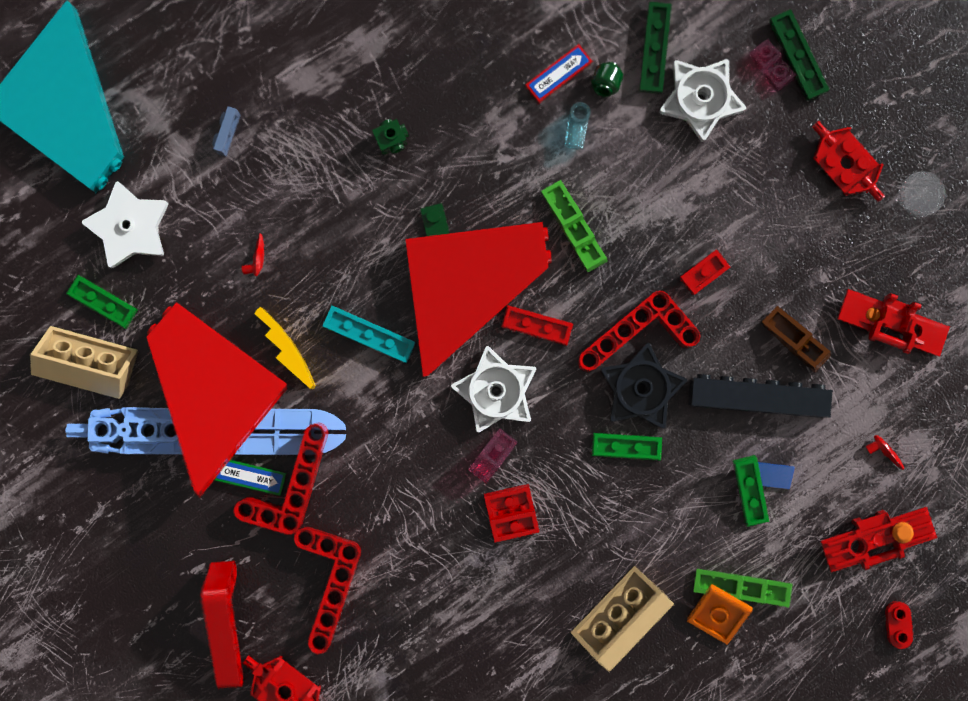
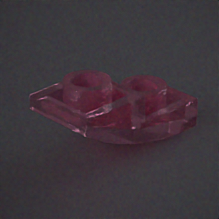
[750,39,796,91]

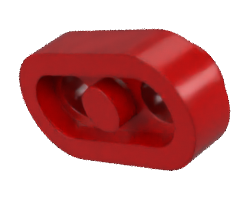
[885,601,913,649]

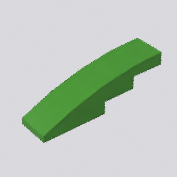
[541,180,607,272]
[694,569,793,607]

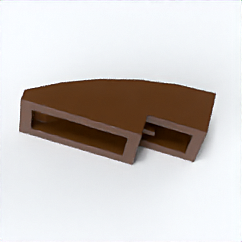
[762,306,831,373]

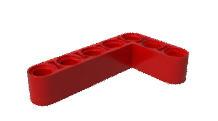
[578,291,700,372]
[234,422,328,534]
[294,527,361,654]
[202,561,243,688]

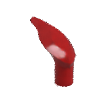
[242,234,264,277]
[865,435,905,470]

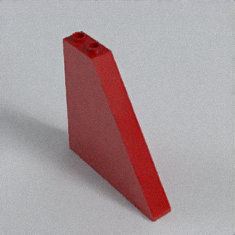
[406,222,552,377]
[147,302,287,498]

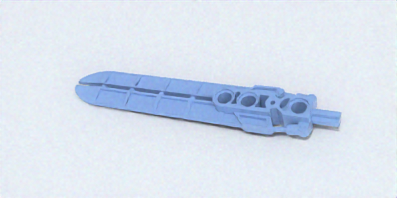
[65,407,346,455]

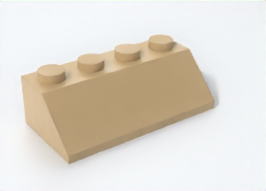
[30,326,138,399]
[571,566,674,672]

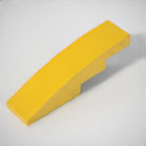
[254,307,316,389]

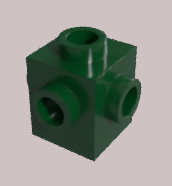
[372,119,409,155]

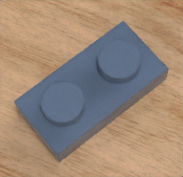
[212,106,240,157]

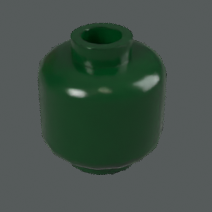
[591,62,623,97]

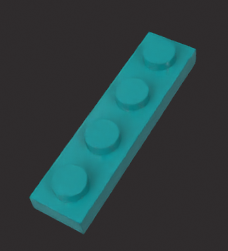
[322,306,416,364]

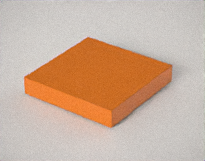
[687,584,752,645]

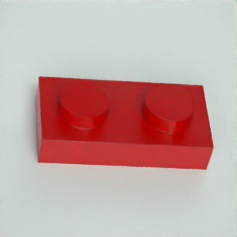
[680,249,730,296]

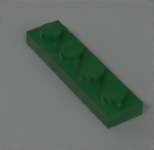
[639,1,672,94]
[769,9,830,101]

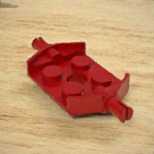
[812,121,885,203]
[243,656,321,701]

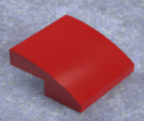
[484,484,539,542]

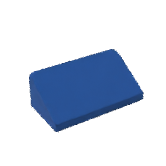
[758,462,795,489]

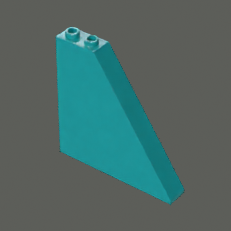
[0,0,124,192]

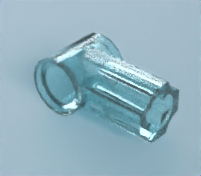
[564,102,591,150]

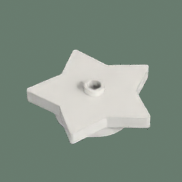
[659,59,746,142]
[82,182,168,268]
[451,346,536,433]

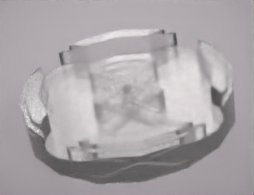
[898,171,946,217]

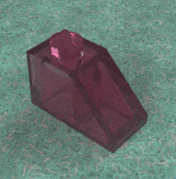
[468,428,517,484]

